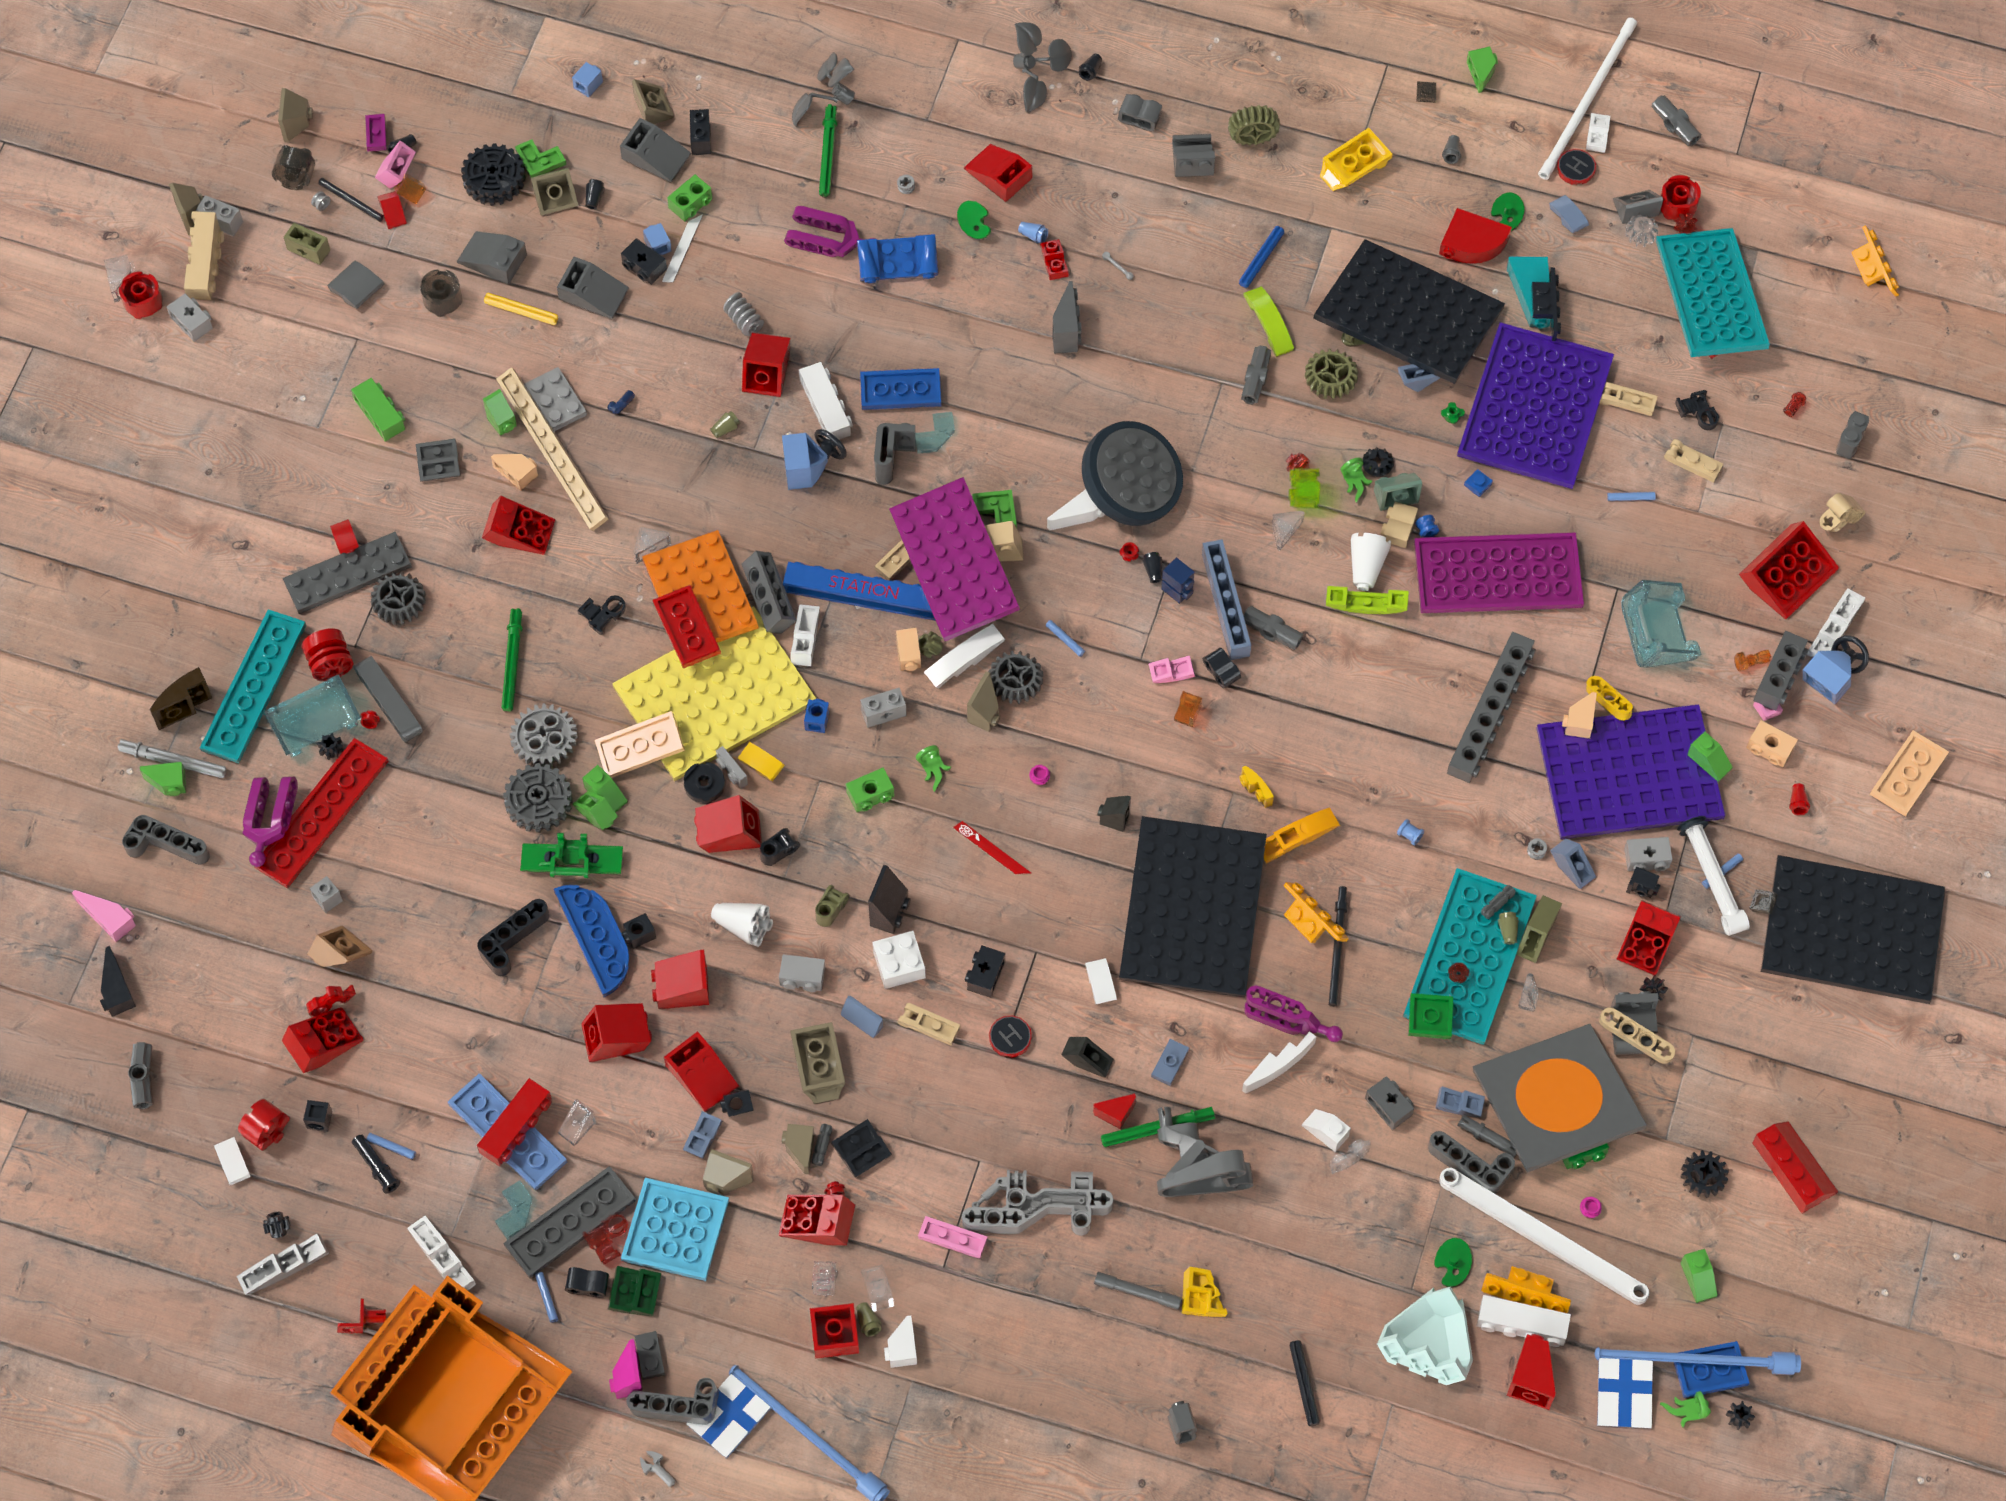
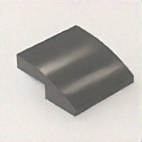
[327,261,385,309]
[416,439,460,482]

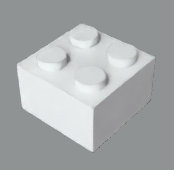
[872,931,926,989]

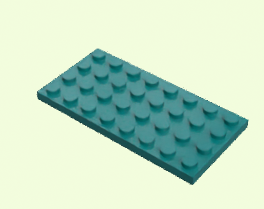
[1656,228,1770,357]
[1403,868,1537,1045]

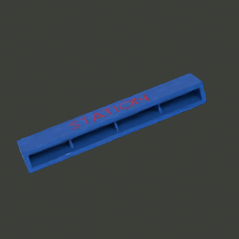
[783,562,936,621]

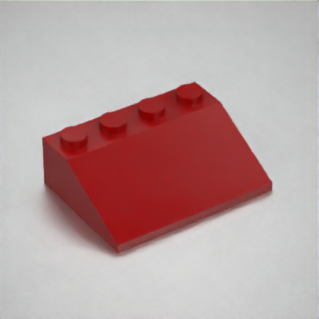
[1739,521,1839,619]

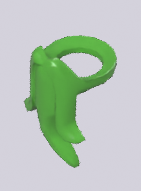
[1340,457,1372,503]
[916,745,951,792]
[1660,1391,1711,1428]

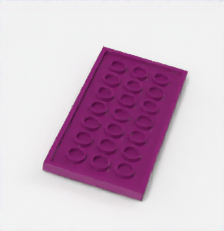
[889,477,1020,642]
[1414,533,1584,613]

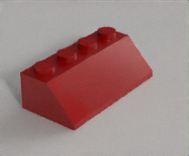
[1752,1121,1838,1214]

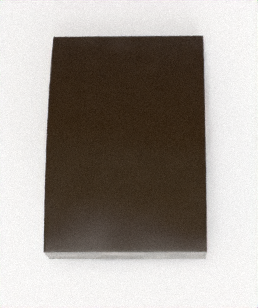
[150,667,212,730]

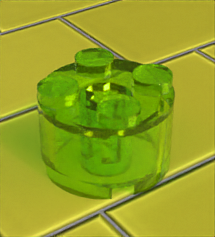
[1288,468,1320,509]

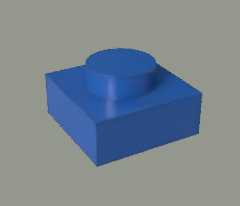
[1464,469,1493,497]

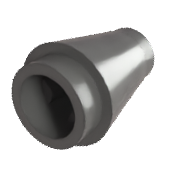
[1442,135,1461,164]

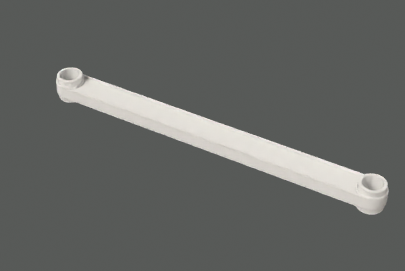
[1439,1168,1649,1305]

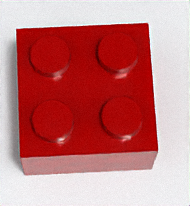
[810,1303,859,1359]

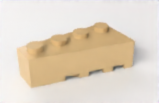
[984,521,1023,561]

